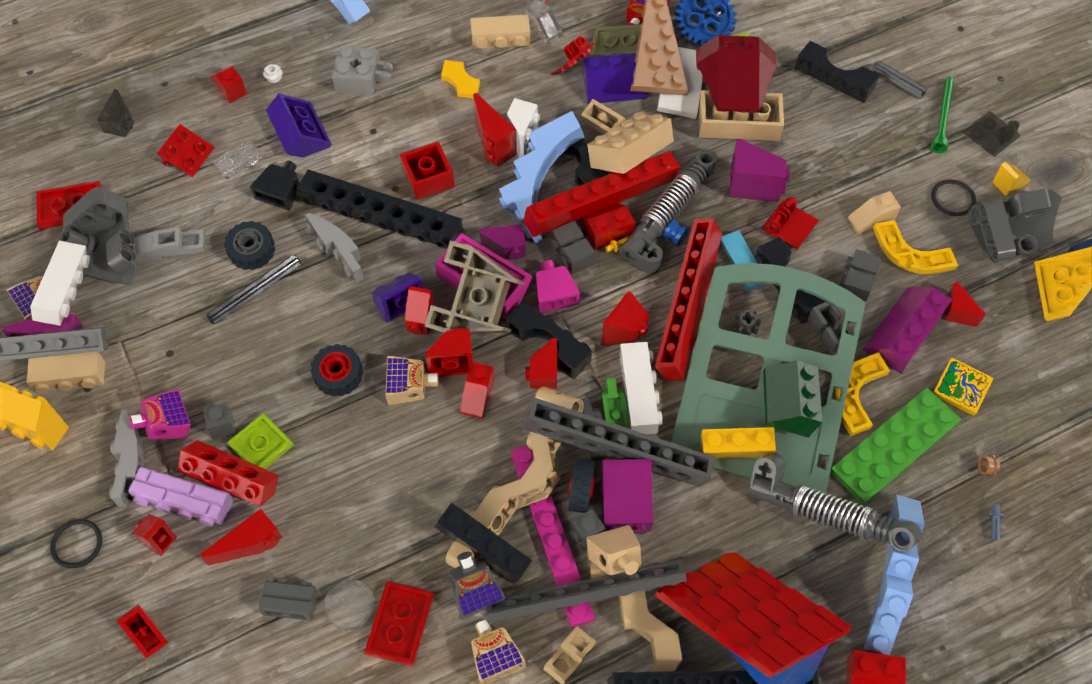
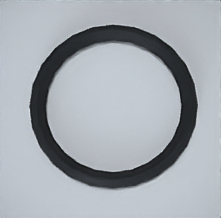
[931,179,976,216]
[50,519,103,568]

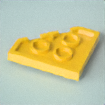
[1034,247,1092,321]

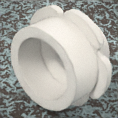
[263,64,283,83]

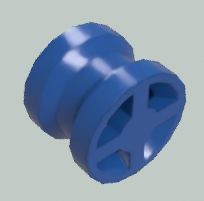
[663,219,689,246]

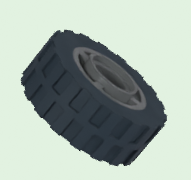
[224,221,275,270]

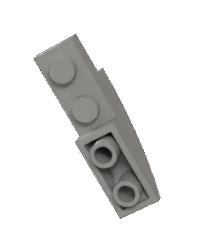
[305,213,364,283]
[134,227,205,264]
[109,410,144,507]

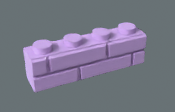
[129,467,233,527]

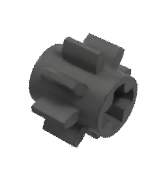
[732,309,761,336]

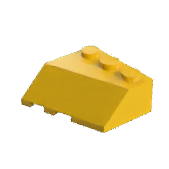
[0,382,69,450]

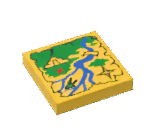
[933,357,994,416]

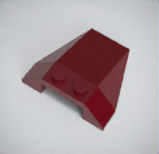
[696,35,777,113]

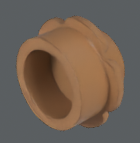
[978,454,1000,477]

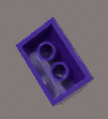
[583,53,647,104]
[266,93,332,158]

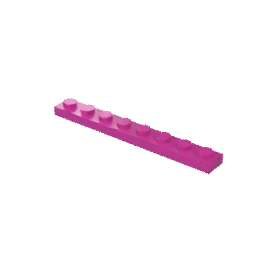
[510,445,595,629]

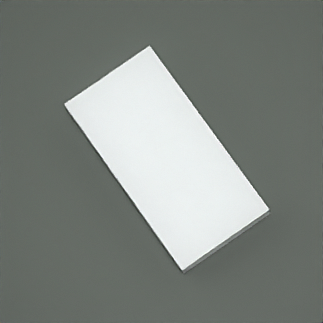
[657,47,703,119]

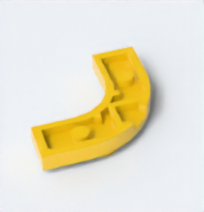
[873,220,958,274]
[834,352,890,437]

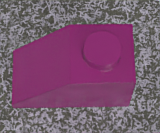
[480,224,526,260]

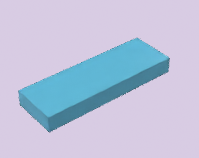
[720,230,767,291]

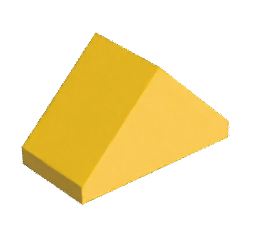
[992,162,1031,196]

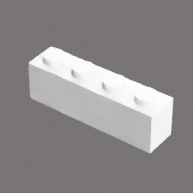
[30,241,90,326]
[619,342,662,434]

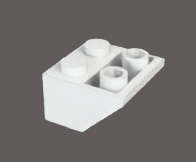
[507,98,540,158]

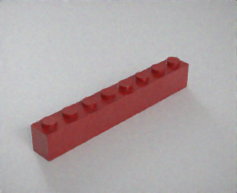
[523,151,681,237]
[655,219,722,381]

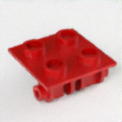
[551,36,595,75]
[157,124,215,178]
[761,197,819,250]

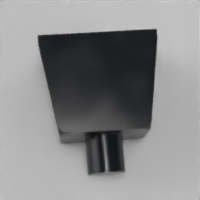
[250,160,300,211]

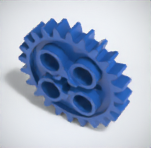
[674,0,737,47]

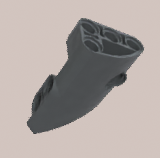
[58,187,137,285]
[967,189,1062,262]

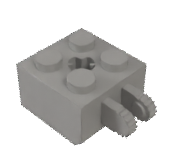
[332,47,393,95]

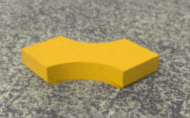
[441,60,480,99]

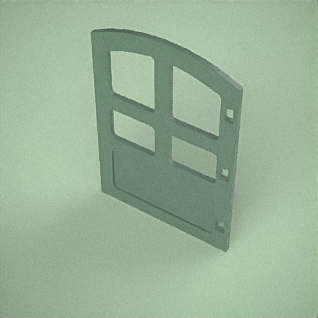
[671,263,866,496]

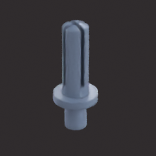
[988,504,1004,541]

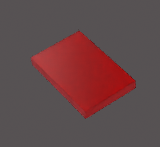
[36,181,102,229]
[364,581,435,667]

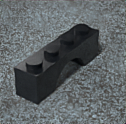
[795,41,880,103]
[563,138,608,186]
[755,237,826,324]
[506,300,592,379]
[434,502,532,584]

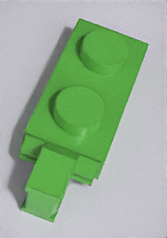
[601,378,630,429]

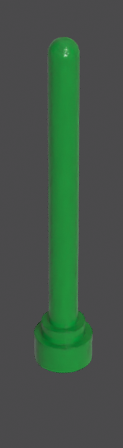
[931,77,954,154]

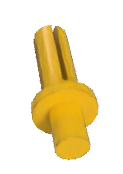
[605,236,629,252]

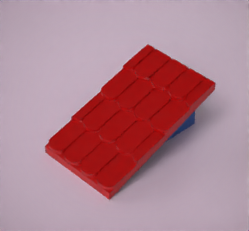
[655,552,852,684]

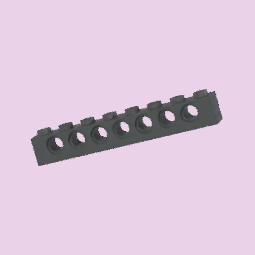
[522,397,714,487]

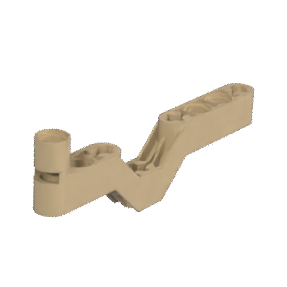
[446,386,583,568]
[589,562,682,672]

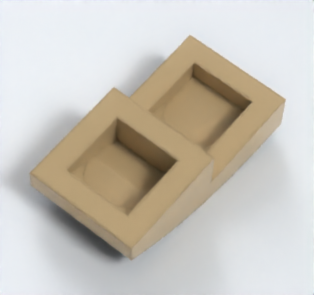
[543,626,597,684]

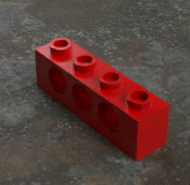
[177,440,279,507]

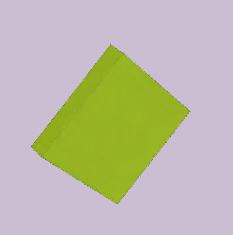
[227,413,294,469]

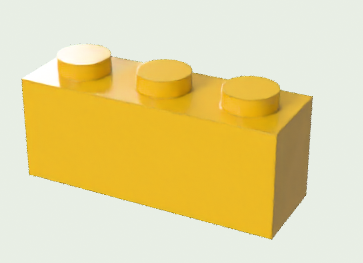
[700,427,776,459]

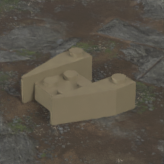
[424,240,525,334]

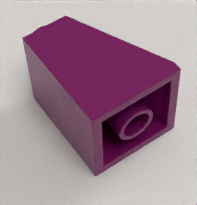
[729,139,790,202]
[601,459,653,534]

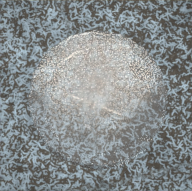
[324,580,375,630]

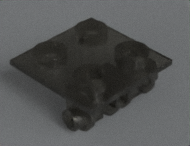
[963,111,1021,157]

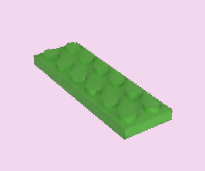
[830,388,962,506]

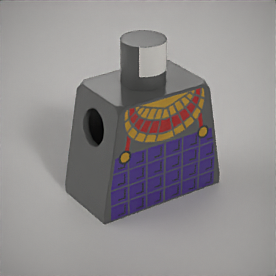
[450,552,506,617]

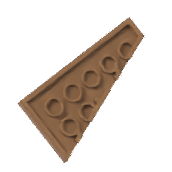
[630,0,688,95]

